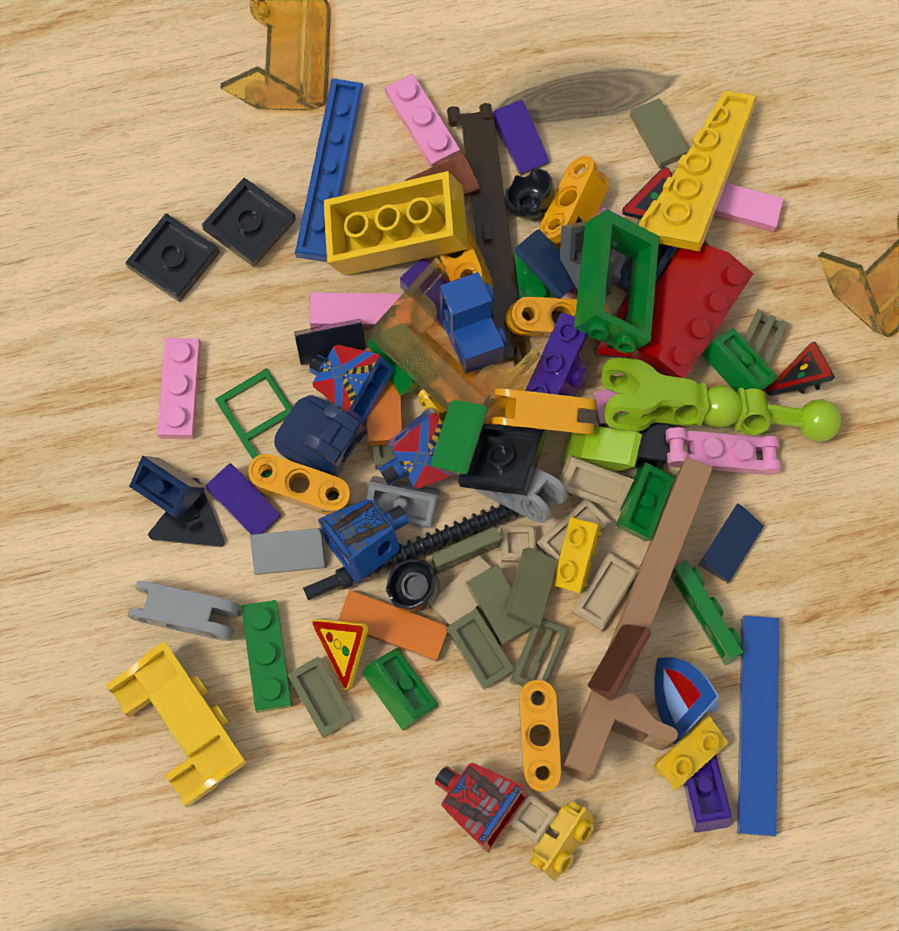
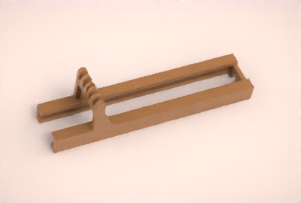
[561,457,713,782]

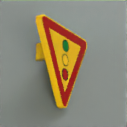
[312,618,368,690]

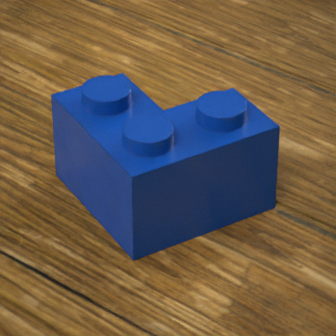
[440,272,507,374]

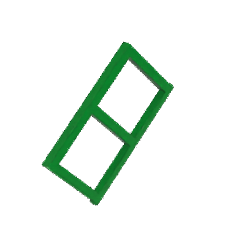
[215,368,293,478]

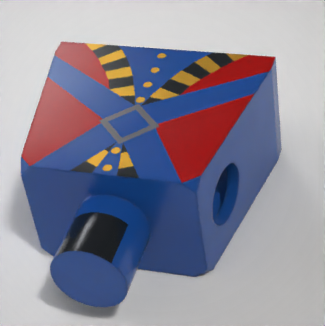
[309,345,396,425]
[378,407,456,489]

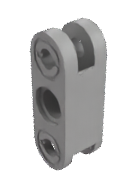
[474,468,568,523]
[127,581,240,641]

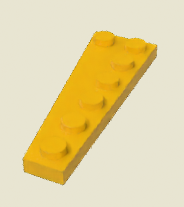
[638,90,756,252]

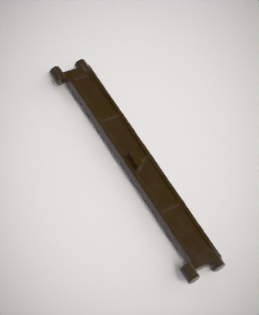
[447,103,527,371]

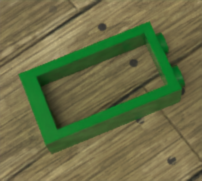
[574,209,659,354]

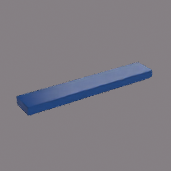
[295,78,364,262]
[737,615,779,837]

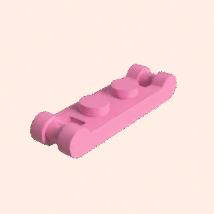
[665,427,781,475]

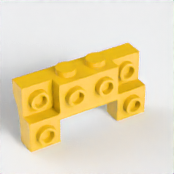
[105,640,247,808]

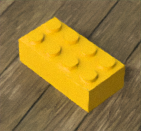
[324,171,468,276]

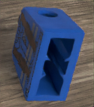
[318,499,409,583]

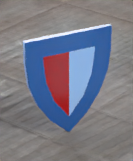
[655,657,719,745]

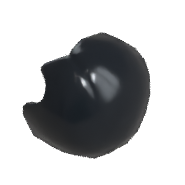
[505,167,555,219]
[386,559,440,613]

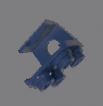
[274,395,366,477]

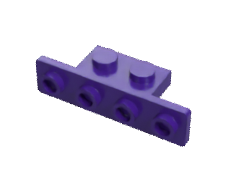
[511,313,589,430]

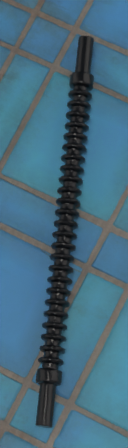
[303,470,622,600]

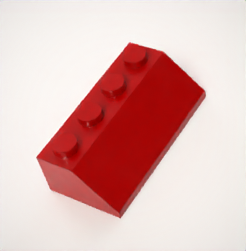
[628,244,754,378]

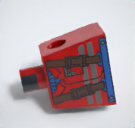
[435,762,529,853]

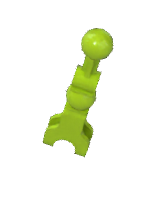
[601,358,842,443]

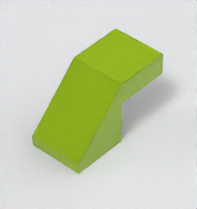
[563,426,642,471]

